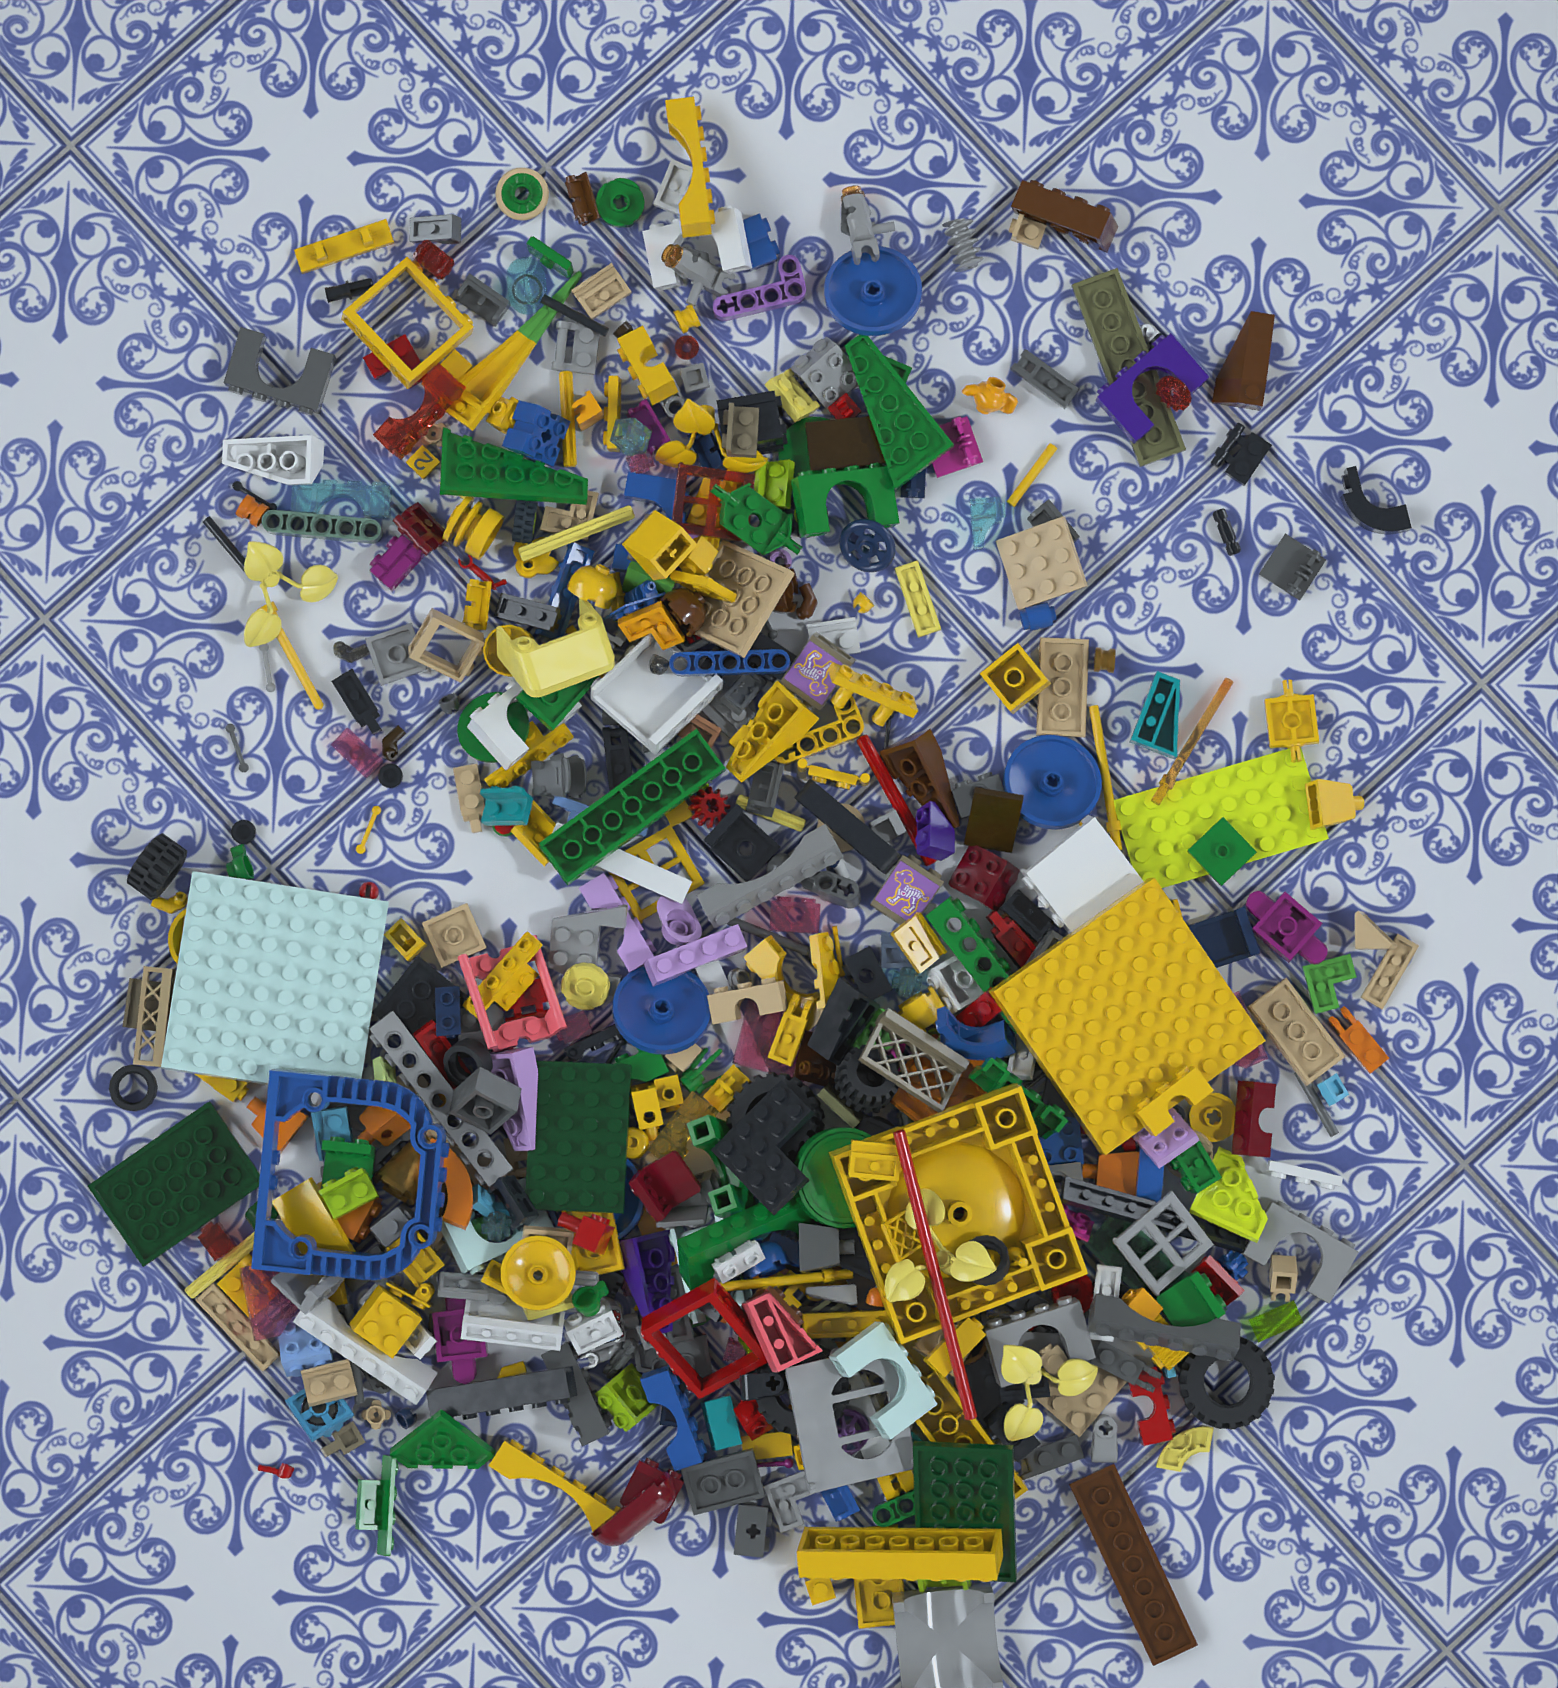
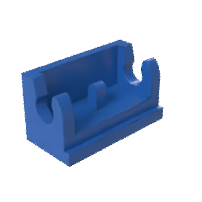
[820,1485,860,1522]

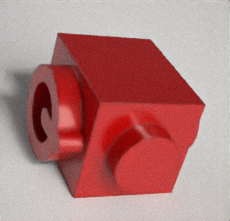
[733,1400,773,1441]

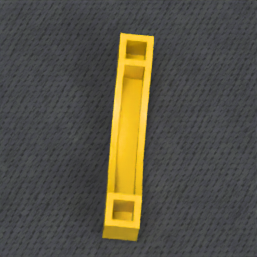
[665,96,716,238]
[489,1439,621,1547]

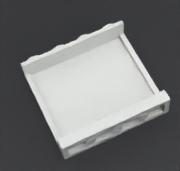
[590,633,723,755]
[1020,815,1143,936]
[461,1261,565,1351]

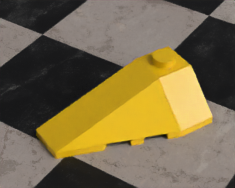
[726,680,819,783]

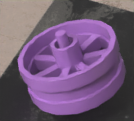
[836,1409,870,1455]

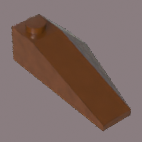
[1212,311,1275,411]
[880,728,960,828]

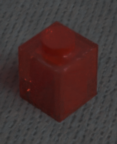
[197,1221,237,1261]

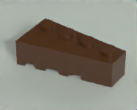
[1011,180,1119,253]

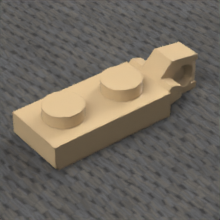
[453,764,485,833]

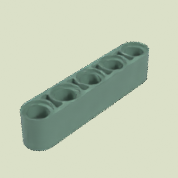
[261,510,383,544]

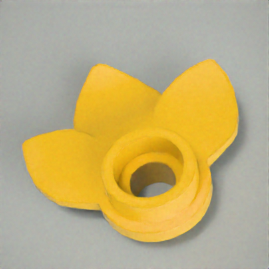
[513,537,559,578]

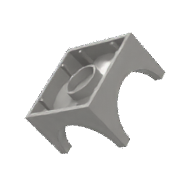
[891,1582,1003,1688]

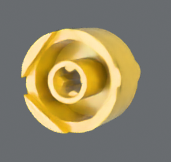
[893,986,944,1033]

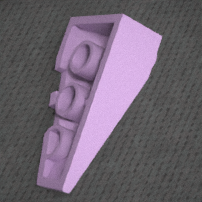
[490,1047,538,1151]

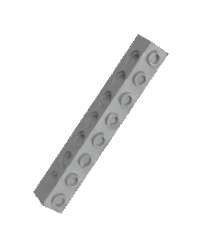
[369,1011,514,1187]

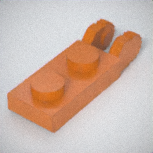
[1328,1006,1389,1074]

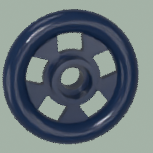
[839,519,896,573]

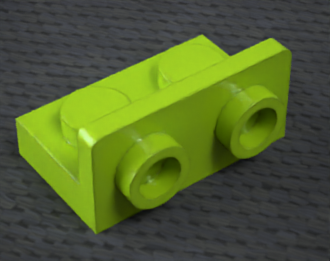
[754,459,795,510]
[318,1167,379,1220]

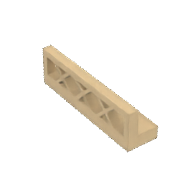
[133,966,177,1067]

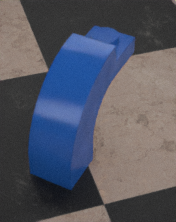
[935,1006,1017,1060]
[1135,1145,1164,1202]

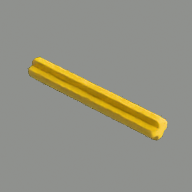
[559,371,577,468]

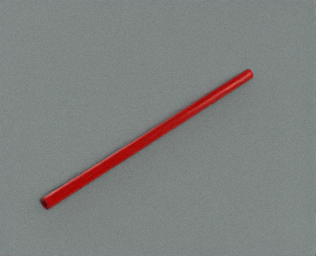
[893,1129,977,1420]

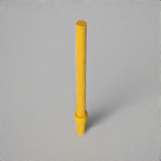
[1089,705,1123,850]
[719,1268,853,1291]

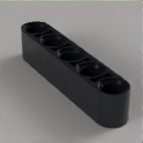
[794,779,902,875]

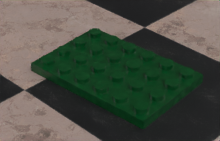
[525,1061,632,1214]
[88,1101,260,1267]
[913,1441,1017,1583]

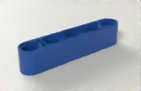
[669,649,791,677]

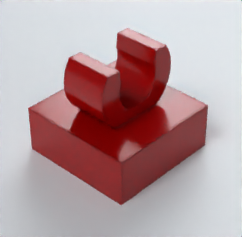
[827,393,862,419]

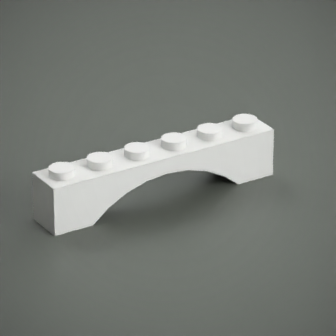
[293,1299,437,1405]

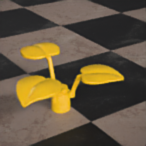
[655,399,768,473]

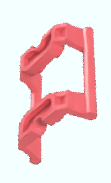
[458,935,567,1052]

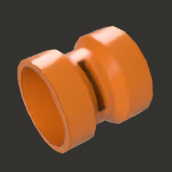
[235,494,269,528]

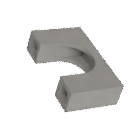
[1241,1200,1359,1304]
[982,1296,1096,1388]

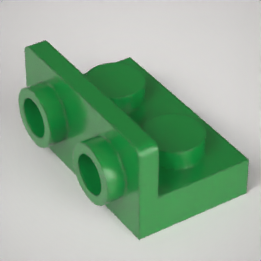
[1169,1141,1222,1193]

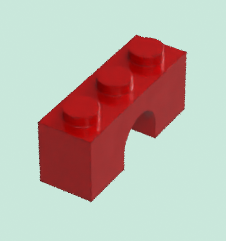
[1128,1365,1176,1446]

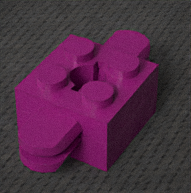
[1246,891,1328,965]
[432,1298,489,1384]

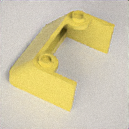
[496,598,615,697]

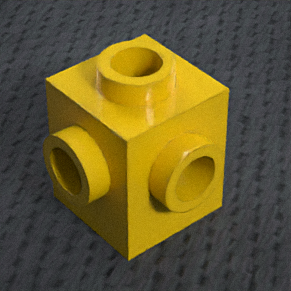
[486,397,519,434]

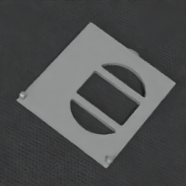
[785,1348,913,1494]

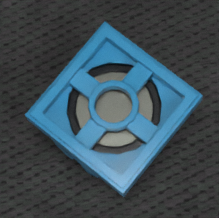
[285,1388,354,1442]

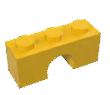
[617,325,678,406]
[1133,1065,1214,1137]

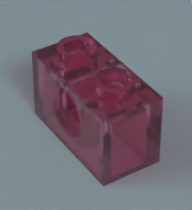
[770,896,821,934]

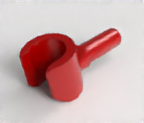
[258,1463,294,1479]

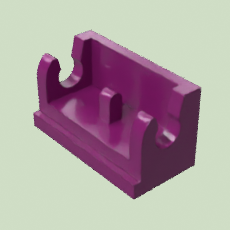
[626,399,671,457]

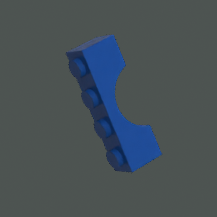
[640,1365,707,1471]

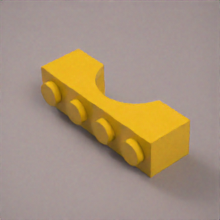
[743,935,824,1031]

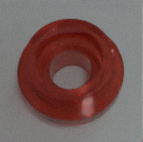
[675,335,699,360]

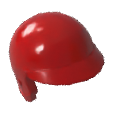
[1051,1275,1093,1314]

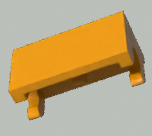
[572,390,604,432]

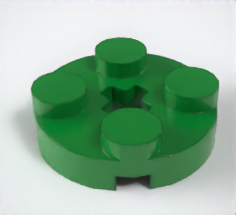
[596,178,645,228]

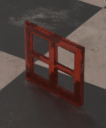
[672,462,755,542]

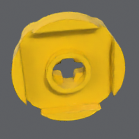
[1188,1093,1236,1142]

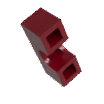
[1232,1080,1276,1158]

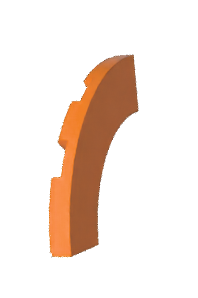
[430,1138,473,1230]

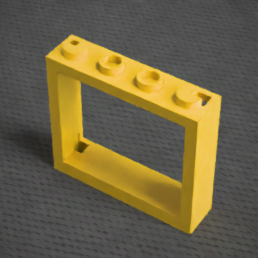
[341,257,474,389]

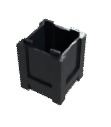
[716,390,788,455]

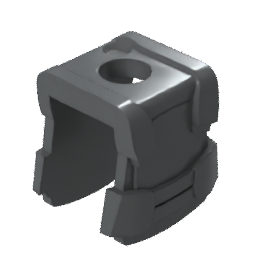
[531,753,587,798]

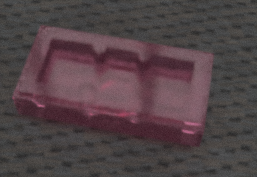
[331,727,383,779]

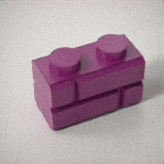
[369,534,425,592]

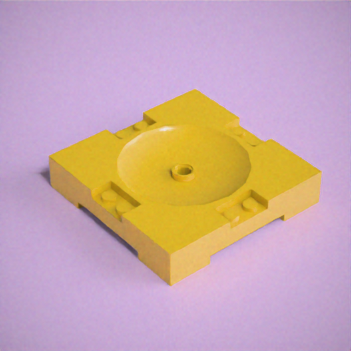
[829,1083,1088,1344]

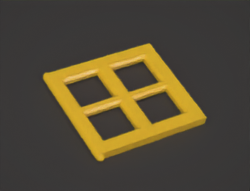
[608,825,705,924]

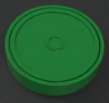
[794,1127,871,1228]

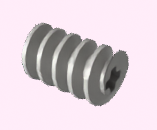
[942,218,984,272]

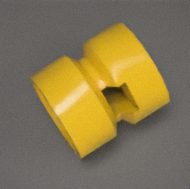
[877,1470,914,1501]

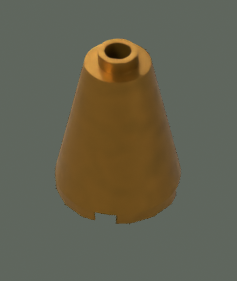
[372,1136,431,1205]

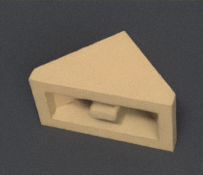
[1355,911,1398,950]

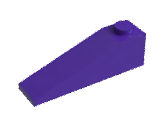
[619,1230,675,1333]

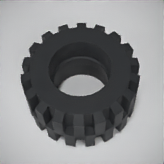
[127,833,187,901]
[834,1045,902,1113]

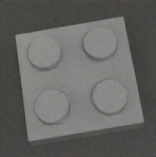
[365,623,428,686]

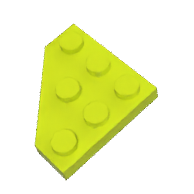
[1189,1147,1268,1243]

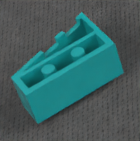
[1129,671,1180,760]

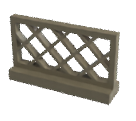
[858,1008,970,1113]

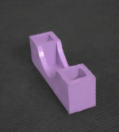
[579,873,657,972]
[644,924,747,987]

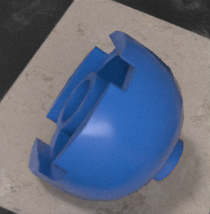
[741,1238,791,1280]

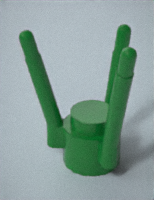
[679,1048,741,1094]

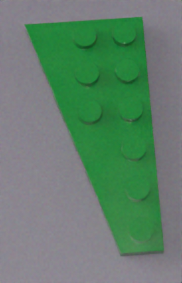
[845,334,954,491]
[439,427,588,505]

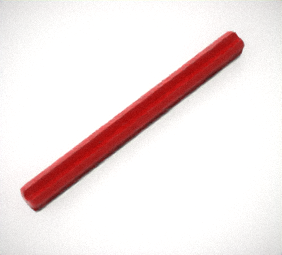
[856,734,937,866]

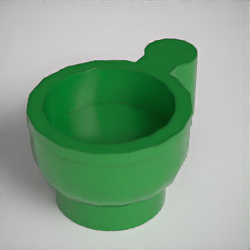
[226,844,254,880]
[572,1281,609,1317]

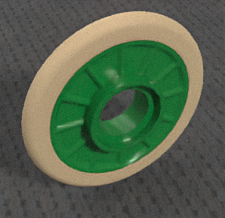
[495,168,549,220]

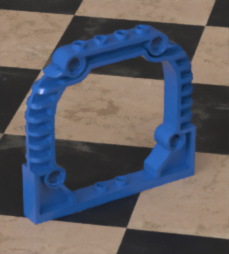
[251,1069,449,1280]

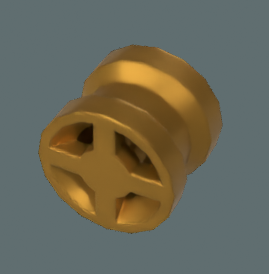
[1094,647,1116,673]

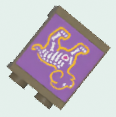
[780,631,856,711]
[870,854,944,925]

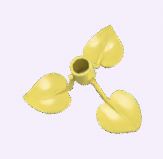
[244,541,338,647]
[885,1188,997,1303]
[1001,1345,1098,1441]

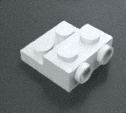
[926,946,984,1014]

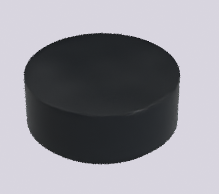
[378,764,403,789]
[231,820,257,845]

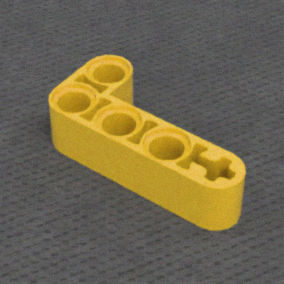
[774,696,864,766]

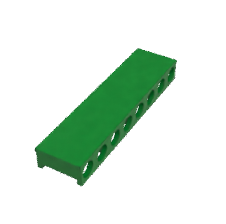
[539,728,727,886]

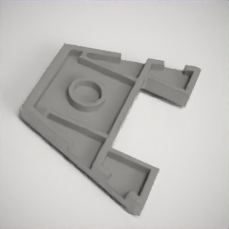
[548,904,628,998]

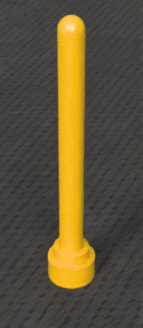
[257,601,324,710]

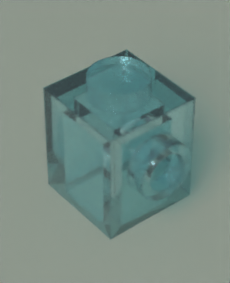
[610,418,652,456]

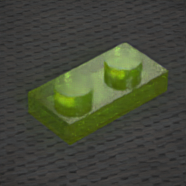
[1248,1300,1304,1343]

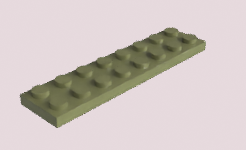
[1071,268,1186,467]

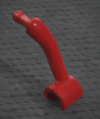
[458,554,507,590]

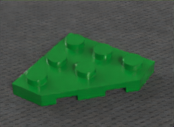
[390,1409,495,1469]

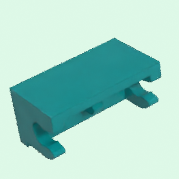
[700,1396,742,1451]

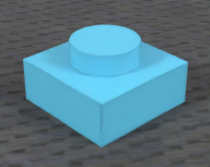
[1317,1073,1349,1106]

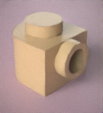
[1039,1343,1067,1374]

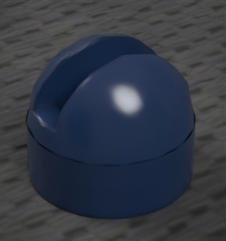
[395,1407,417,1429]

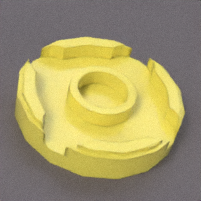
[561,962,610,1010]

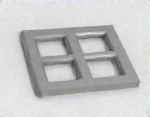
[1113,1191,1214,1296]

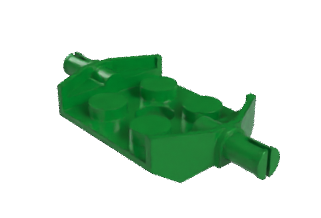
[710,483,803,556]

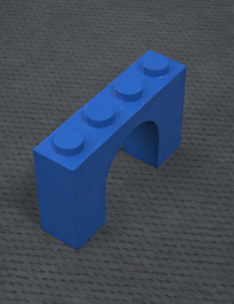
[612,472,690,577]

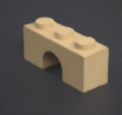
[707,977,788,1024]

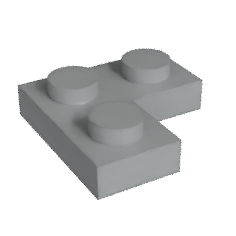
[763,1470,817,1533]

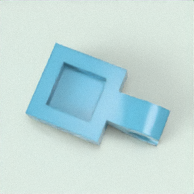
[472,1184,510,1222]

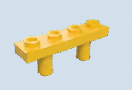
[827,662,918,727]

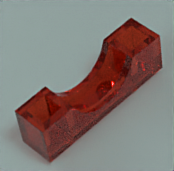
[373,362,467,460]

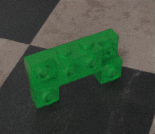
[968,1057,1068,1140]

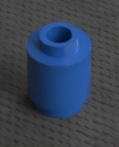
[1019,602,1057,631]

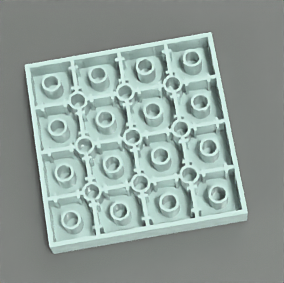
[161,871,389,1085]

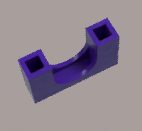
[1095,333,1209,444]

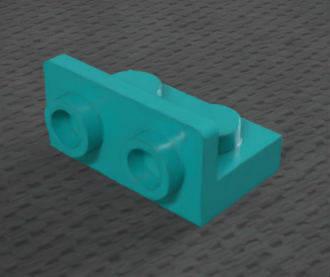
[480,786,533,826]

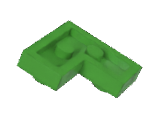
[1302,954,1357,1014]

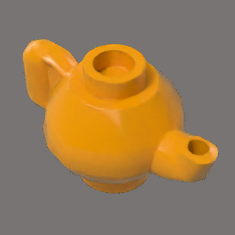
[962,377,1018,414]

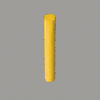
[1006,443,1057,507]

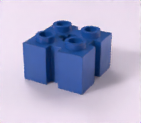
[502,400,570,467]

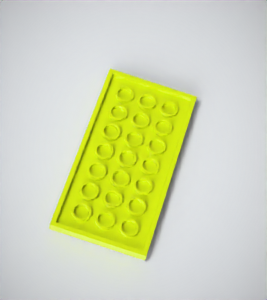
[1114,747,1329,888]

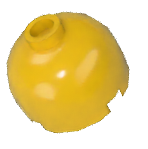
[567,564,617,609]

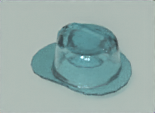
[506,257,547,315]

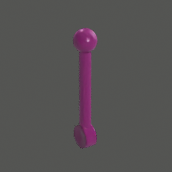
[757,1458,794,1468]

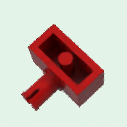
[557,1211,615,1255]

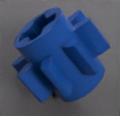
[1217,1250,1248,1281]

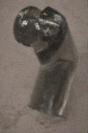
[333,641,370,663]

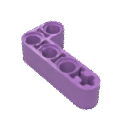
[713,255,806,321]

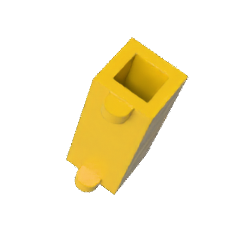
[923,1317,986,1378]

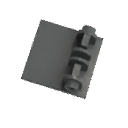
[1259,533,1326,601]

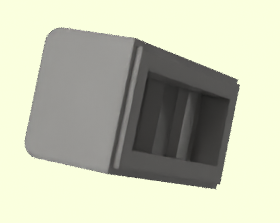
[805,1284,857,1306]

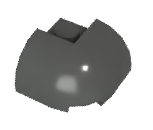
[456,1004,505,1059]

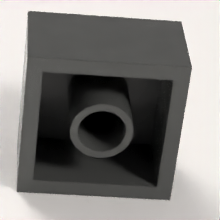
[449,1067,522,1135]

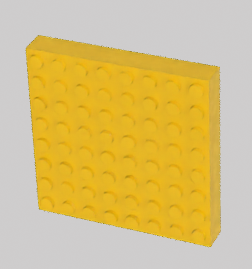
[989,878,1266,1155]

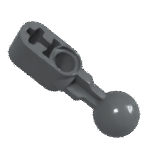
[766,853,861,909]

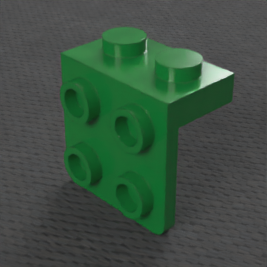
[321,1136,376,1189]
[1156,1271,1226,1327]

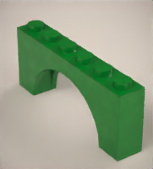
[677,1196,817,1291]

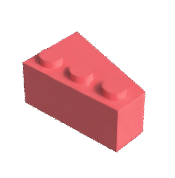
[742,1293,823,1372]

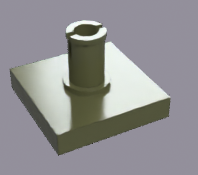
[817,1082,864,1129]

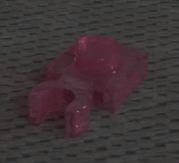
[626,448,655,474]

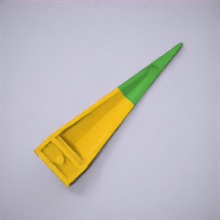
[436,271,582,431]

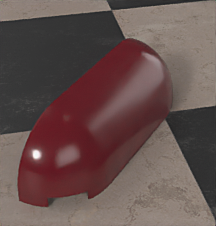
[590,1471,676,1547]

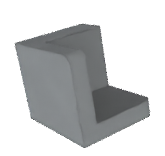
[869,810,906,842]

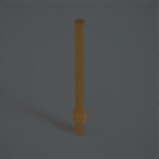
[1151,678,1234,805]

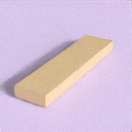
[195,1283,280,1371]

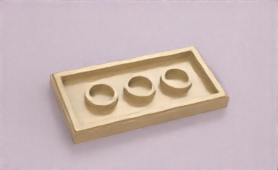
[1036,637,1089,738]
[1247,978,1346,1086]

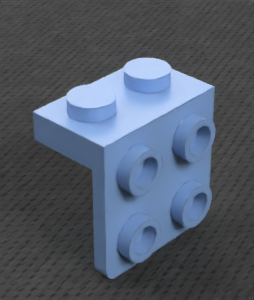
[277,1316,335,1377]

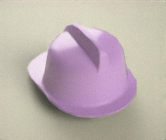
[656,895,702,947]

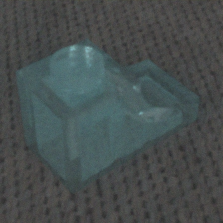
[969,497,1006,551]

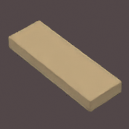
[1360,933,1419,1010]

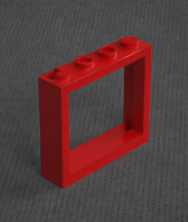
[640,1278,768,1399]

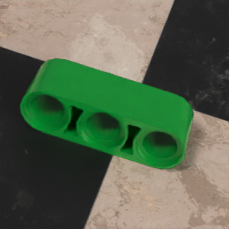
[872,1489,915,1527]

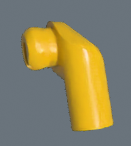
[151,891,188,914]
[497,1361,527,1378]

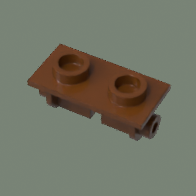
[565,172,600,226]

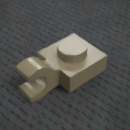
[320,1421,366,1458]

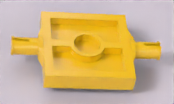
[1264,679,1319,763]

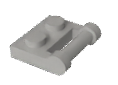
[551,321,600,375]

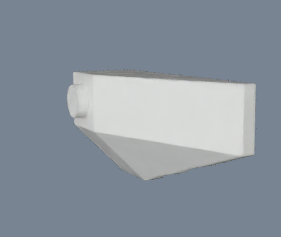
[222,435,324,485]

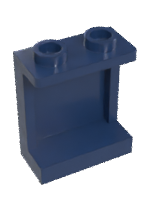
[1188,907,1260,968]

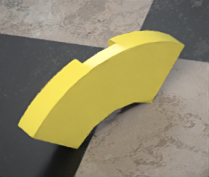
[1156,1426,1214,1472]

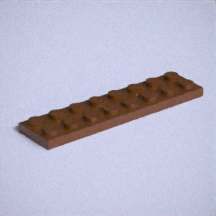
[1069,1463,1198,1666]

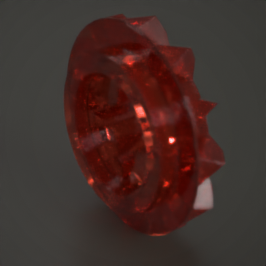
[1156,376,1192,411]

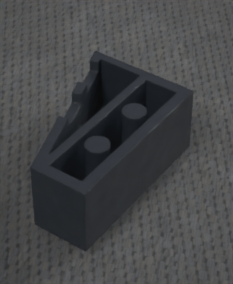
[807,978,880,1066]

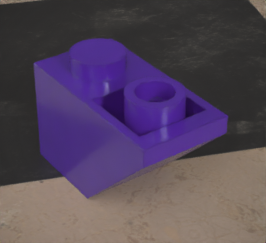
[915,801,955,861]

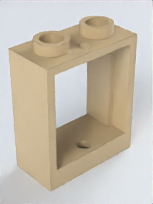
[408,608,485,683]

